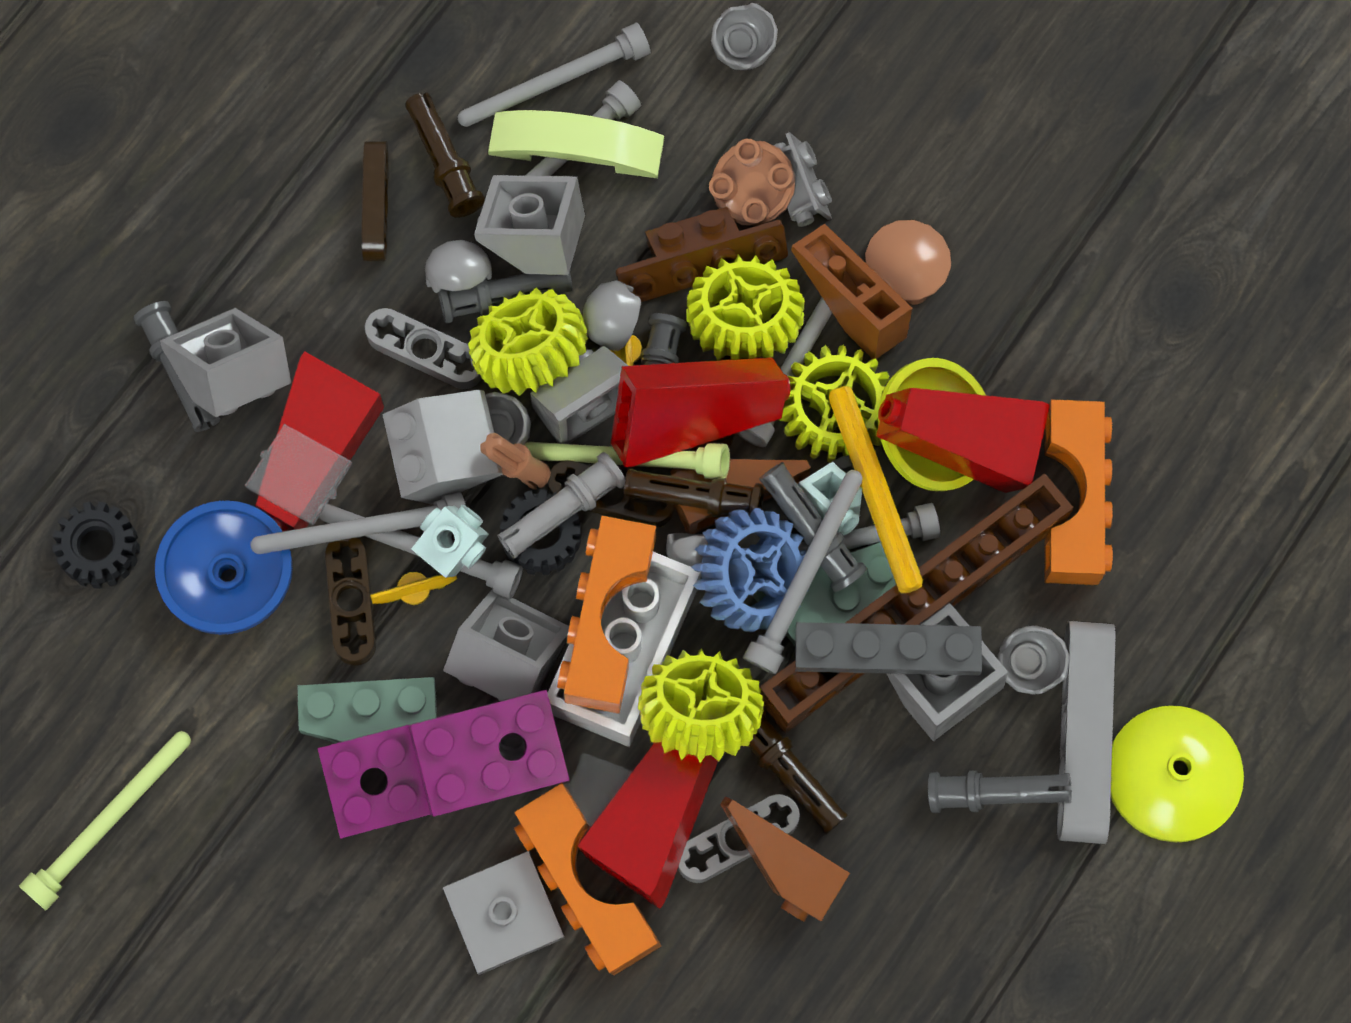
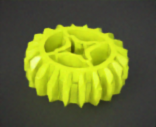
[686,254,805,361]
[468,288,588,395]
[779,344,890,463]
[638,648,764,763]

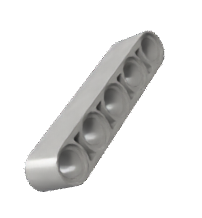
[1057,621,1116,844]

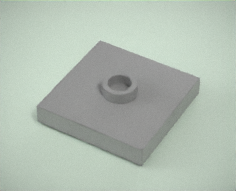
[443,851,565,975]

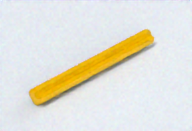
[829,386,923,594]

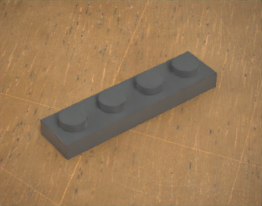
[795,622,982,676]

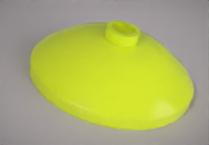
[878,358,986,491]
[1111,706,1244,842]

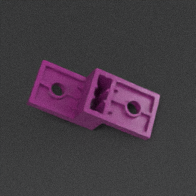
[317,690,570,838]

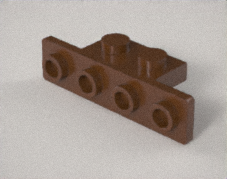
[615,207,788,302]

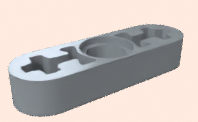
[365,308,482,389]
[678,794,800,883]

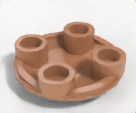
[709,139,795,226]
[865,220,951,305]

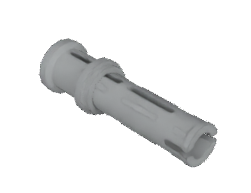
[497,452,625,558]

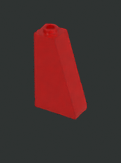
[256,351,384,532]
[611,357,790,467]
[876,388,1050,493]
[578,742,718,909]

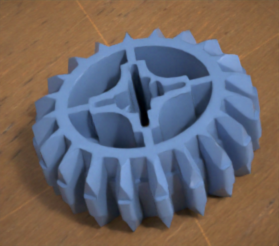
[691,508,809,632]

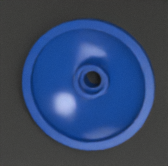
[155,501,293,635]

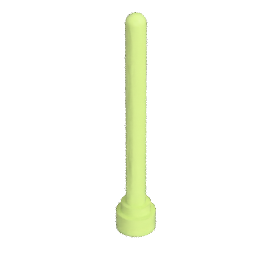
[525,442,730,479]
[19,731,191,911]

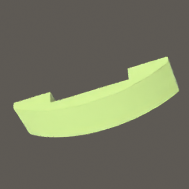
[488,110,664,179]

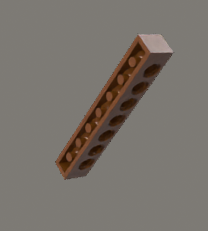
[759,474,1073,734]

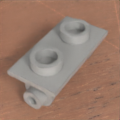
[773,132,832,227]

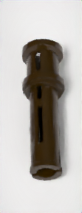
[405,92,485,218]
[624,469,764,518]
[748,709,848,834]

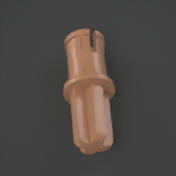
[480,433,551,489]

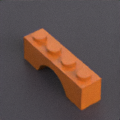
[1044,400,1113,585]
[557,516,656,714]
[514,783,661,975]

